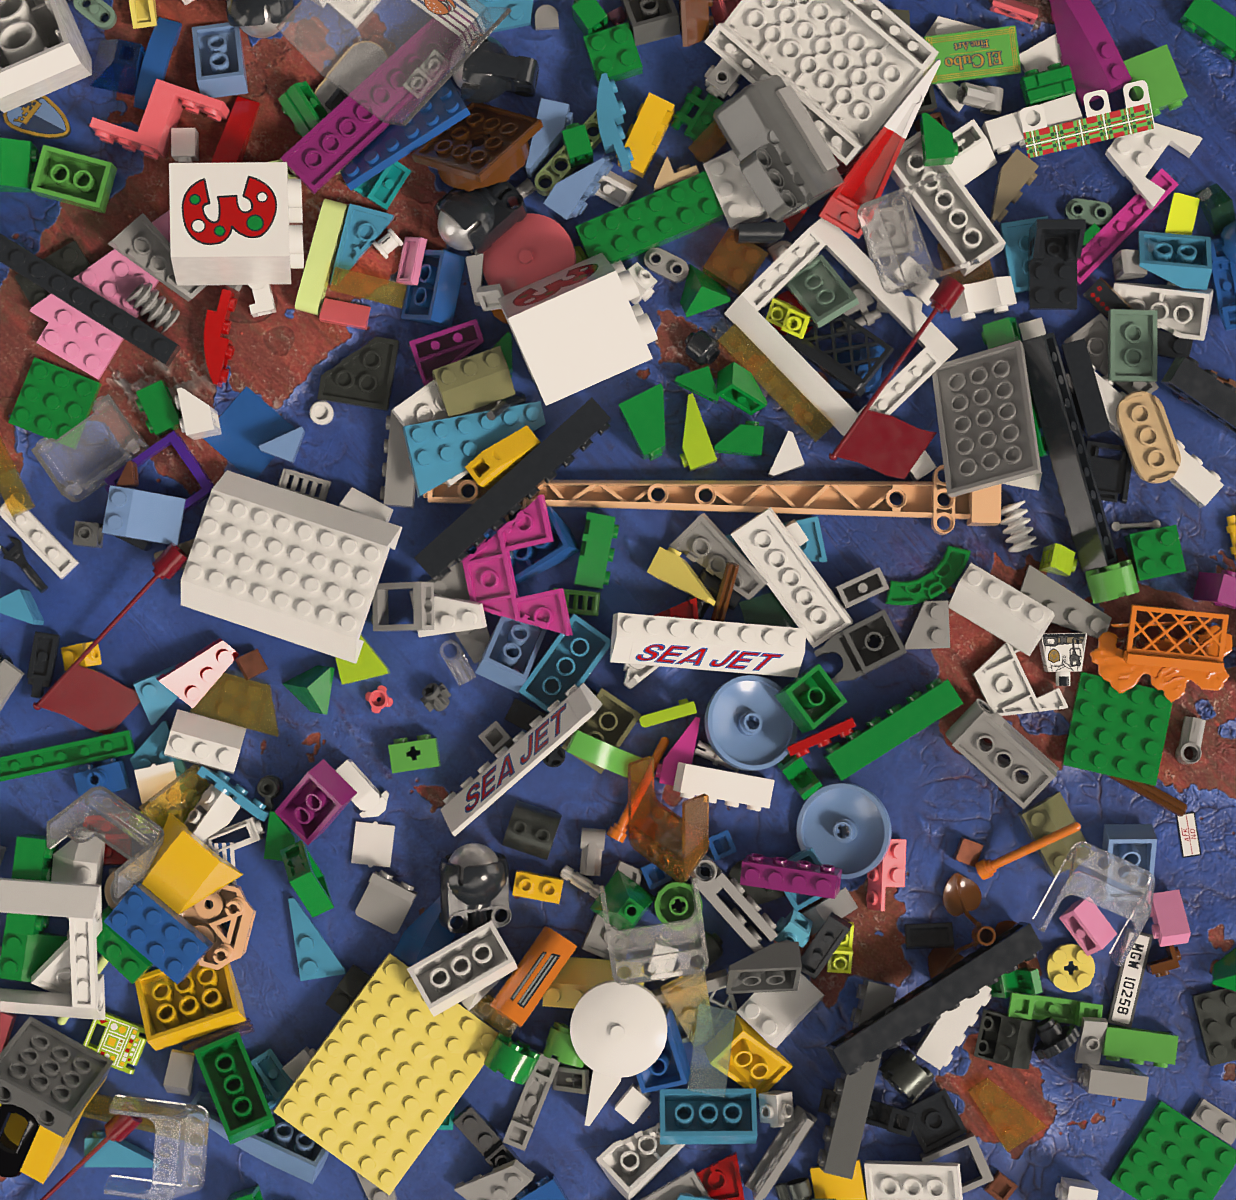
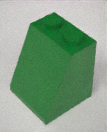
[0,138,39,193]
[618,383,666,461]

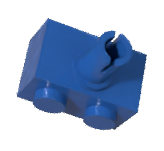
[73,757,131,802]

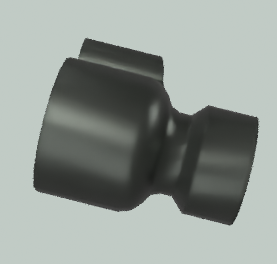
[257,775,283,811]
[775,1177,812,1200]

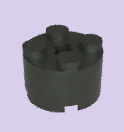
[878,1048,935,1103]

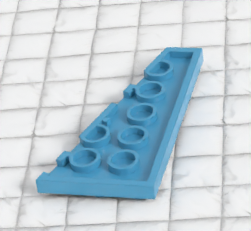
[403,401,546,497]

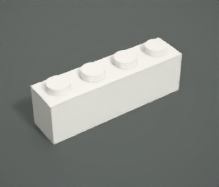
[982,93,1083,155]
[673,762,775,811]
[913,986,992,1070]

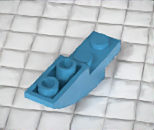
[597,73,634,172]

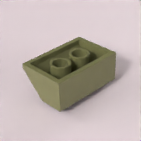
[432,346,516,418]
[1017,791,1093,878]

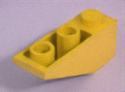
[465,425,541,490]

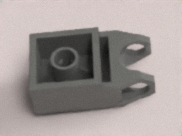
[814,609,907,684]

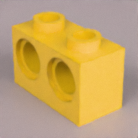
[512,870,564,904]

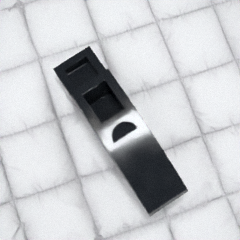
[452,1104,534,1178]

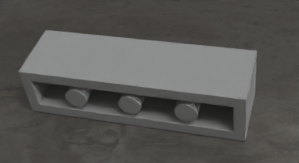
[380,410,416,508]

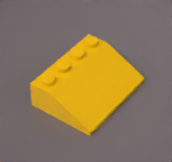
[135,962,247,1051]

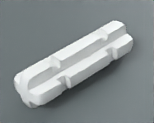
[560,865,603,899]

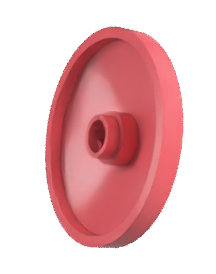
[483,213,576,295]

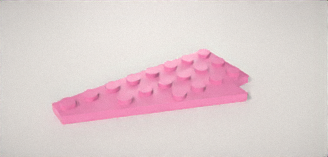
[30,210,170,380]

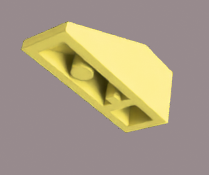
[647,547,716,606]

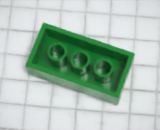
[5,834,59,936]
[193,1032,276,1145]

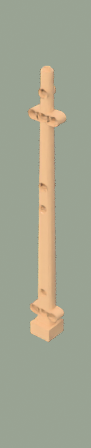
[423,465,1001,535]

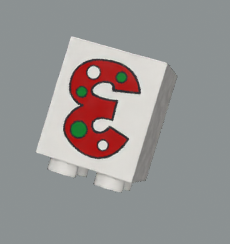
[169,162,304,286]
[498,253,658,406]

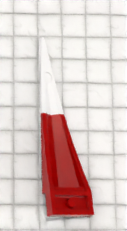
[818,59,941,239]

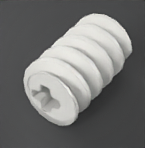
[1000,500,1039,552]

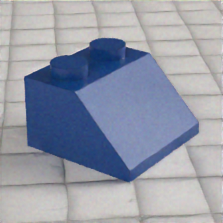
[830,342,885,396]

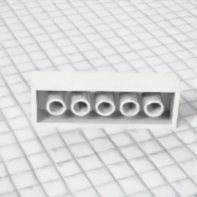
[890,131,1006,276]

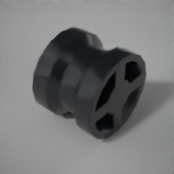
[543,745,566,768]

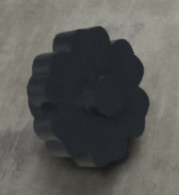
[1033,1017,1080,1060]

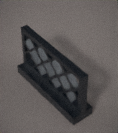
[784,314,894,398]

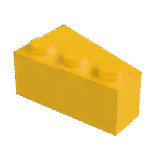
[616,92,675,178]

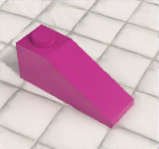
[655,717,700,786]

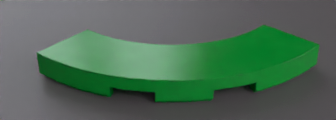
[885,546,971,606]

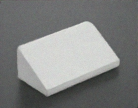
[595,171,637,207]

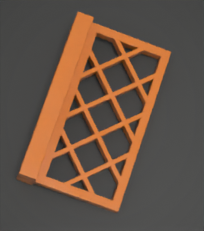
[1123,604,1229,673]

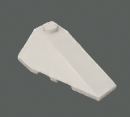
[1113,282,1213,341]
[596,1123,685,1200]

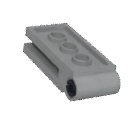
[945,699,1059,809]
[689,853,778,952]

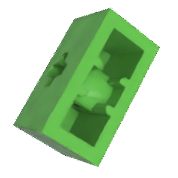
[388,734,441,773]

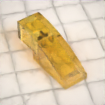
[330,267,407,309]

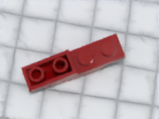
[204,289,237,387]

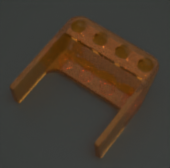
[628,756,709,883]

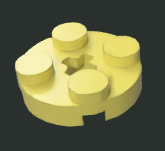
[1046,943,1095,992]

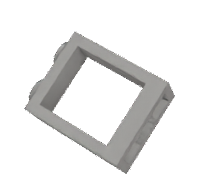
[371,582,434,632]
[1077,1064,1149,1101]
[919,1132,994,1194]

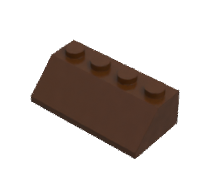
[679,0,714,47]

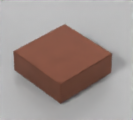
[235,649,268,681]
[984,1170,1018,1200]

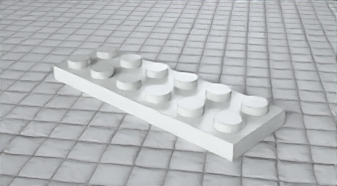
[731,507,853,648]

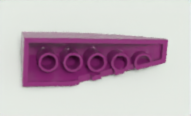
[1048,0,1132,106]

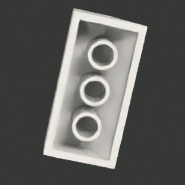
[949,563,1055,656]

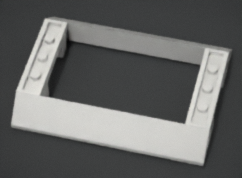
[724,218,958,436]
[0,878,105,1020]

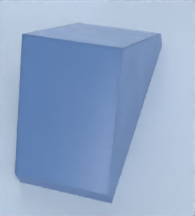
[259,427,305,463]

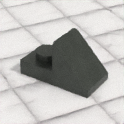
[325,964,371,1016]

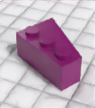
[409,319,484,386]
[1193,570,1236,609]

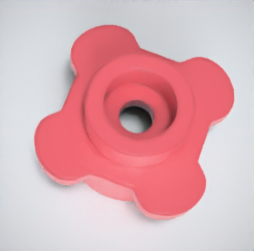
[365,685,393,713]

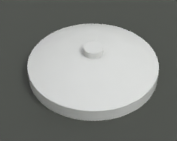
[570,980,667,1078]

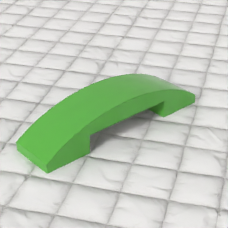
[566,730,649,782]
[1007,992,1103,1026]

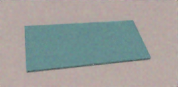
[688,1004,736,1097]

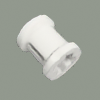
[372,228,403,259]

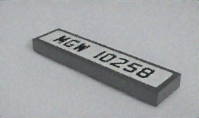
[1107,929,1153,1028]

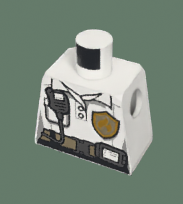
[1039,633,1087,686]

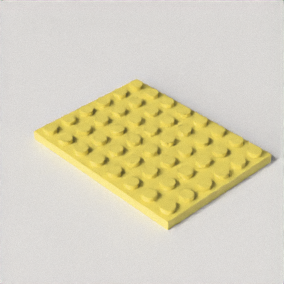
[273,953,498,1195]

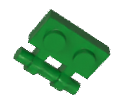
[670,86,724,147]

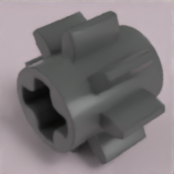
[420,682,451,712]

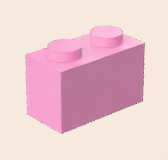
[1146,890,1191,947]
[1059,896,1117,956]

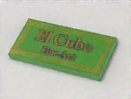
[923,25,1021,85]

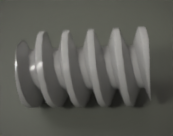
[126,282,180,333]

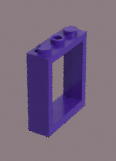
[104,431,215,515]

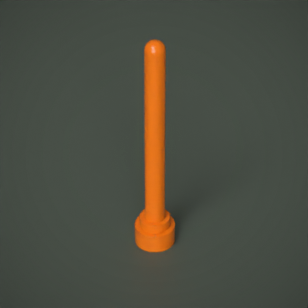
[606,737,669,843]
[975,822,1081,880]

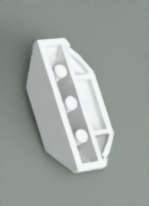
[51,831,106,920]

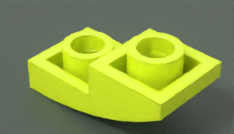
[766,298,811,339]
[827,922,854,974]

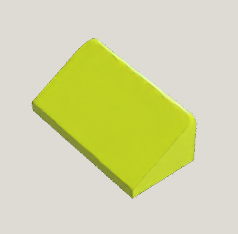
[1165,192,1200,235]

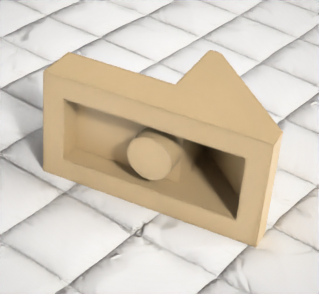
[653,156,699,193]

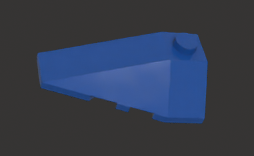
[509,506,581,585]
[393,897,456,966]

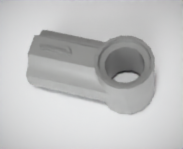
[956,82,1004,115]
[1175,716,1206,765]
[580,827,606,876]

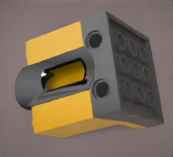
[0,1016,114,1184]

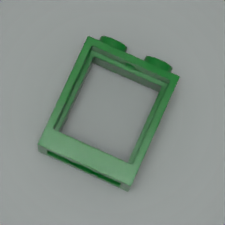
[280,840,334,918]

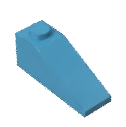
[84,1130,161,1168]

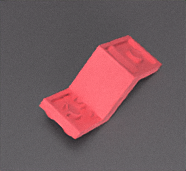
[90,79,231,160]

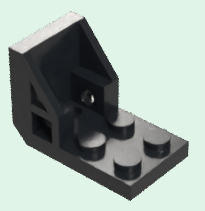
[1028,219,1086,310]

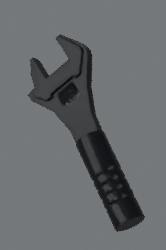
[487,389,526,420]
[1,537,48,593]

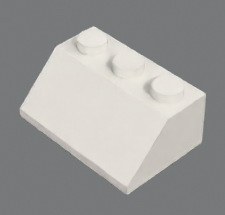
[164,709,247,774]

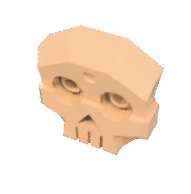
[179,883,256,970]

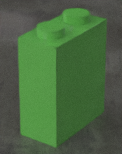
[1123,44,1188,118]

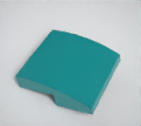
[345,161,411,210]

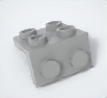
[355,870,418,934]

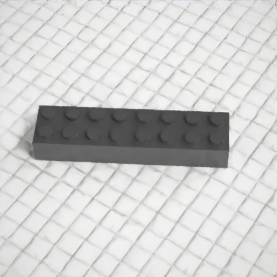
[817,980,897,1180]

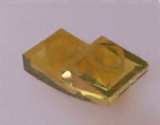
[467,994,518,1037]

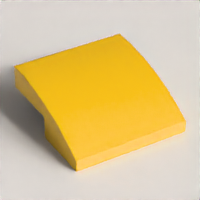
[810,1159,867,1200]

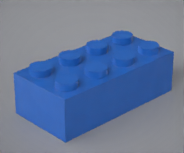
[104,882,214,984]

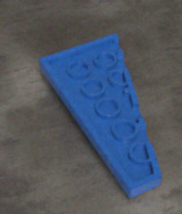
[340,74,470,191]

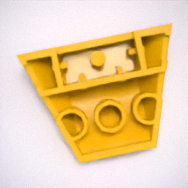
[142,813,244,915]

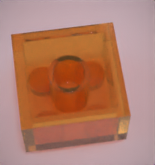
[702,228,769,296]

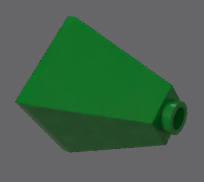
[590,870,655,936]

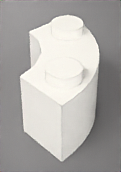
[950,276,1017,321]

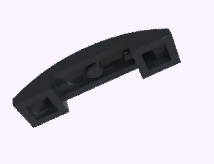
[818,1088,916,1137]

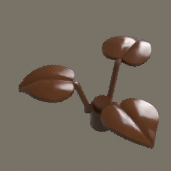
[927,873,1017,979]

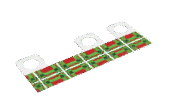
[1020,80,1155,158]

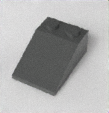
[620,0,680,46]
[726,940,802,994]

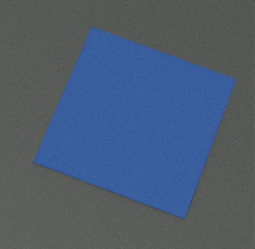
[203,386,295,479]

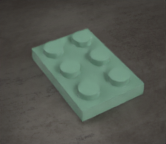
[785,254,859,328]
[1108,309,1158,382]

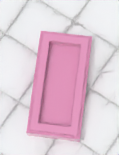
[396,237,427,286]

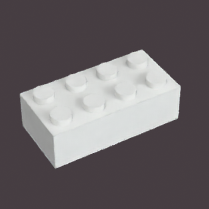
[407,920,518,1017]

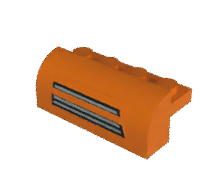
[489,926,577,1028]

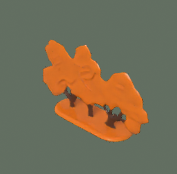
[1090,621,1232,703]

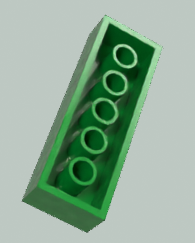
[575,171,724,264]
[823,678,964,781]

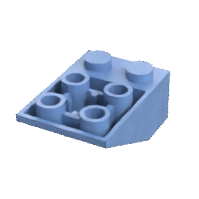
[543,155,614,220]

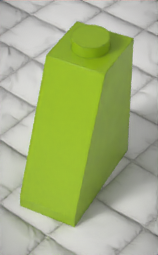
[335,633,390,685]

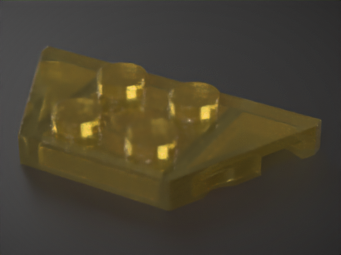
[190,673,280,737]

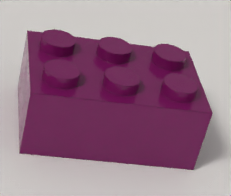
[275,759,357,845]

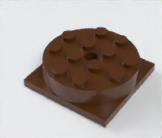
[412,102,543,191]

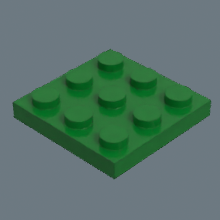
[8,357,102,449]

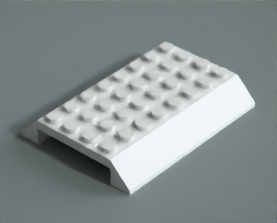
[705,0,939,165]
[181,470,402,664]

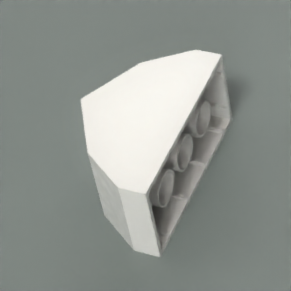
[0,0,92,113]

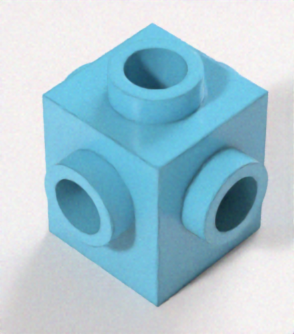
[774,909,813,948]

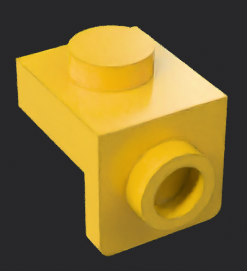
[61,642,102,671]

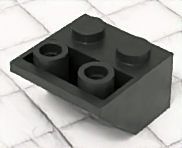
[974,1009,1038,1069]

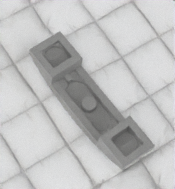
[503,1052,560,1151]

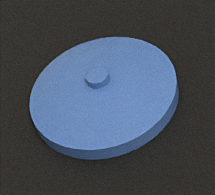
[705,675,797,771]
[797,783,892,879]

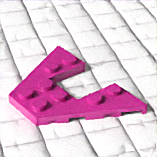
[462,495,573,636]

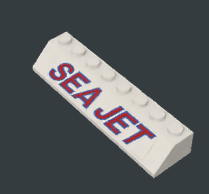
[610,613,806,678]
[440,683,602,837]

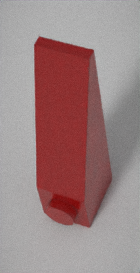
[211,96,260,163]

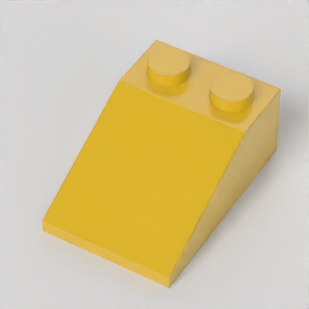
[704,1015,793,1098]

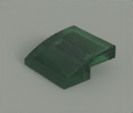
[739,592,797,628]

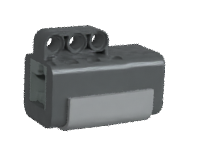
[713,75,844,223]

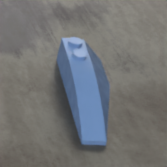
[187,1091,329,1184]

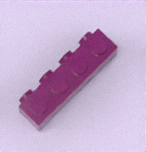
[740,853,842,899]

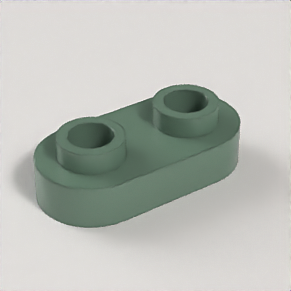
[73,0,117,30]
[1064,198,1112,227]

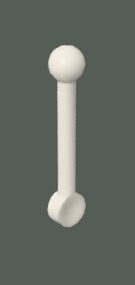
[1111,520,1161,531]

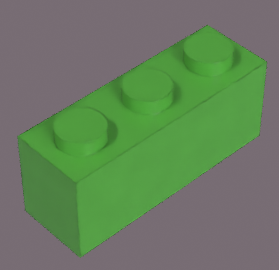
[1101,1024,1179,1068]

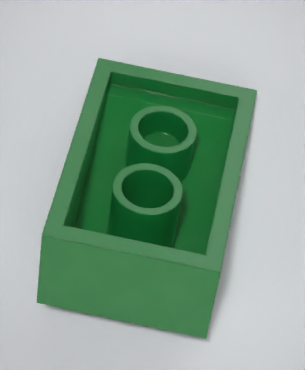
[0,930,68,982]

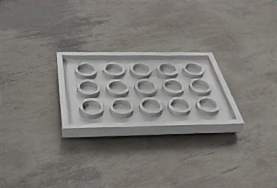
[932,340,1042,498]

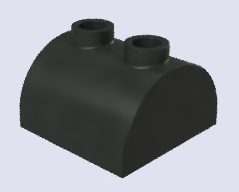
[502,800,562,860]

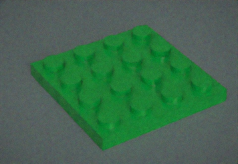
[1061,672,1173,786]
[1108,1100,1236,1200]

